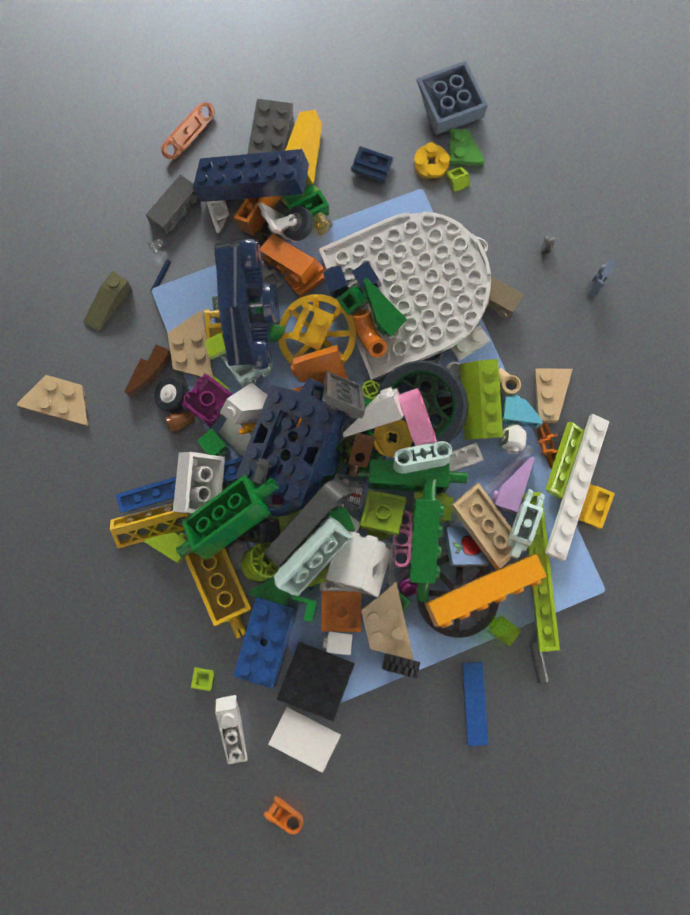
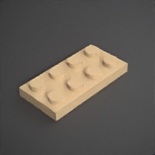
[450,483,512,570]

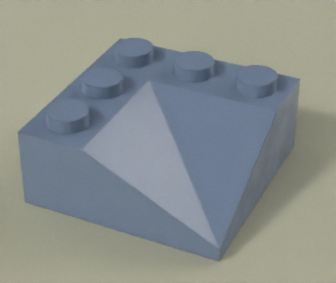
[416,60,488,135]

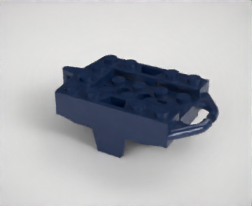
[235,378,346,517]

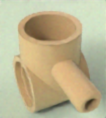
[499,368,521,397]

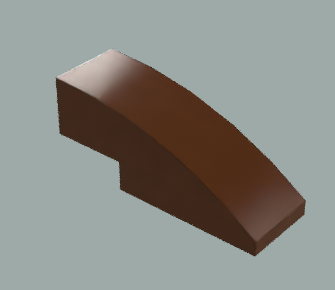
[124,344,171,398]

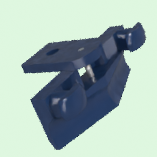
[215,239,280,370]

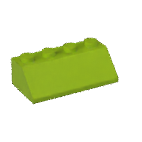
[460,359,503,440]

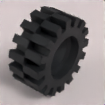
[381,653,421,678]

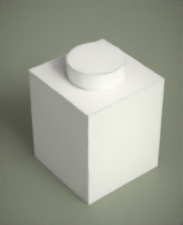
[323,632,353,655]

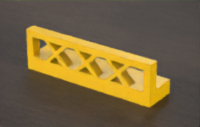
[110,502,190,549]

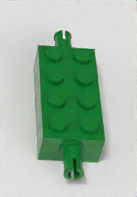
[349,456,468,493]
[176,475,279,560]
[409,479,444,602]

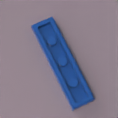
[462,662,488,746]

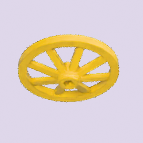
[278,294,357,365]

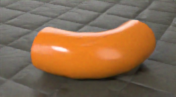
[352,309,387,358]

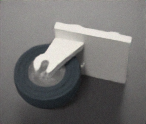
[258,202,313,243]

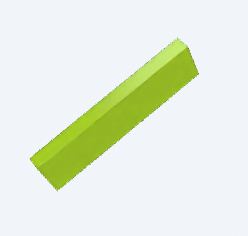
[545,422,584,499]

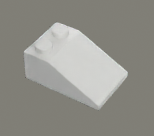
[343,387,404,437]

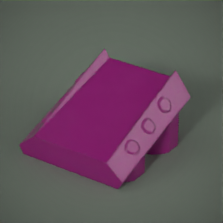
[181,373,233,428]

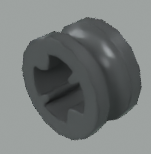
[541,235,555,253]

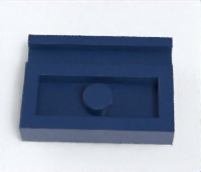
[351,146,393,183]

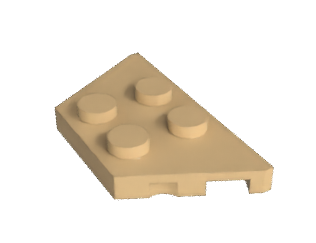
[167,311,214,378]
[17,375,89,427]
[361,582,413,659]

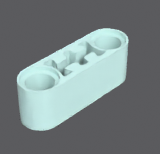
[393,441,452,474]

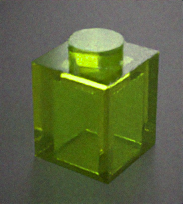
[487,616,522,647]

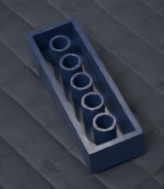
[193,149,309,202]

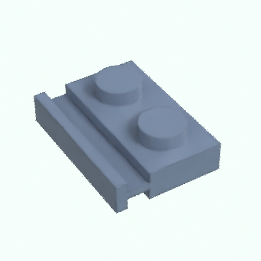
[587,259,616,299]

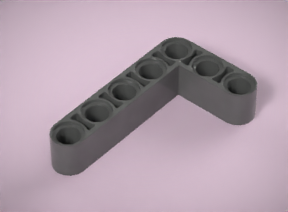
[264,478,354,568]

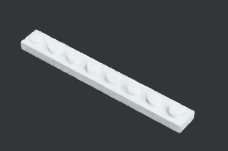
[545,414,609,561]

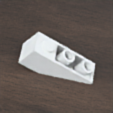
[215,695,248,764]

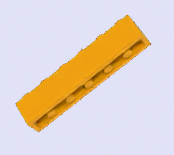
[424,554,547,628]

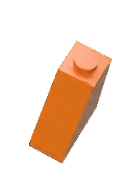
[291,345,349,385]

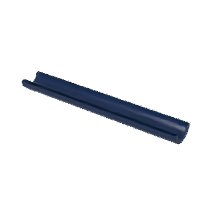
[150,259,171,291]

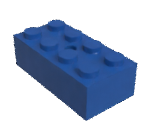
[233,597,298,688]

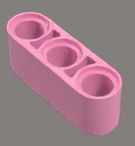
[398,388,437,446]
[391,510,412,568]

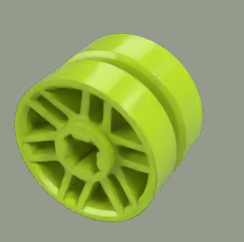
[241,542,280,583]

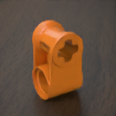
[263,796,304,834]

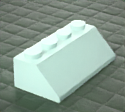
[274,516,353,596]

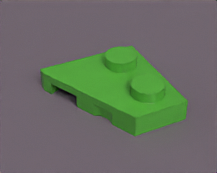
[449,129,485,166]

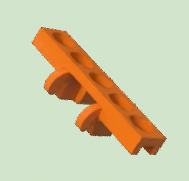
[537,423,558,470]

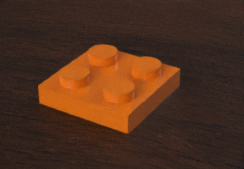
[321,591,362,632]

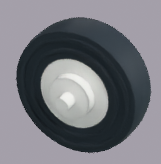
[154,377,188,412]

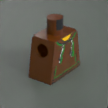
[342,432,375,477]

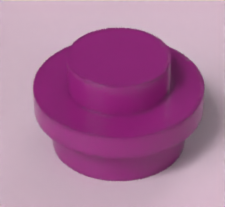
[398,578,417,597]

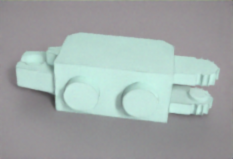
[508,489,545,559]

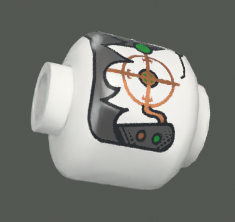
[500,424,527,455]

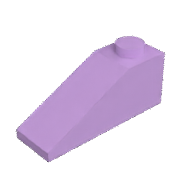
[491,456,535,515]

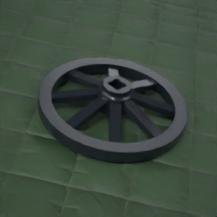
[416,555,499,638]

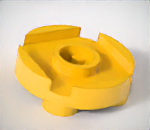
[414,142,450,180]
[373,419,413,457]

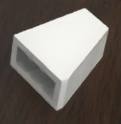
[220,383,267,425]

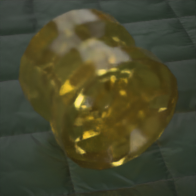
[312,212,333,236]

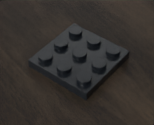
[277,642,355,722]

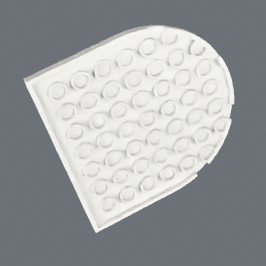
[319,212,491,381]

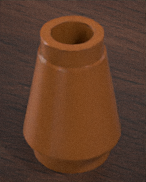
[165,411,195,432]

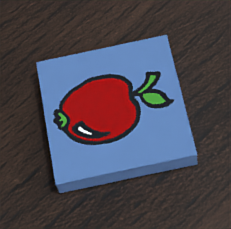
[444,527,489,567]

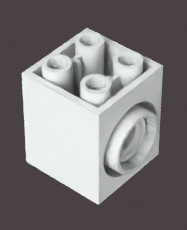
[326,531,392,597]

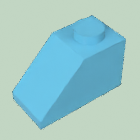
[502,395,543,428]

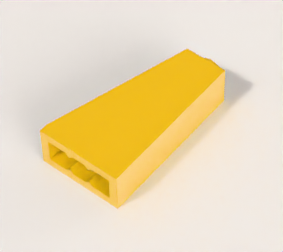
[286,110,322,185]

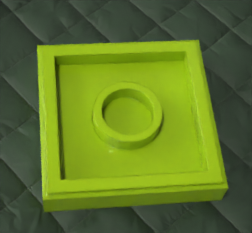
[360,489,407,536]

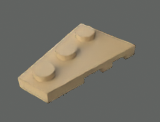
[534,368,573,423]

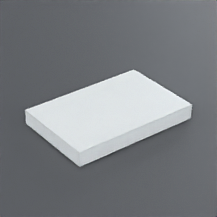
[268,707,341,773]

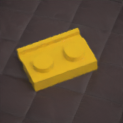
[578,483,615,529]

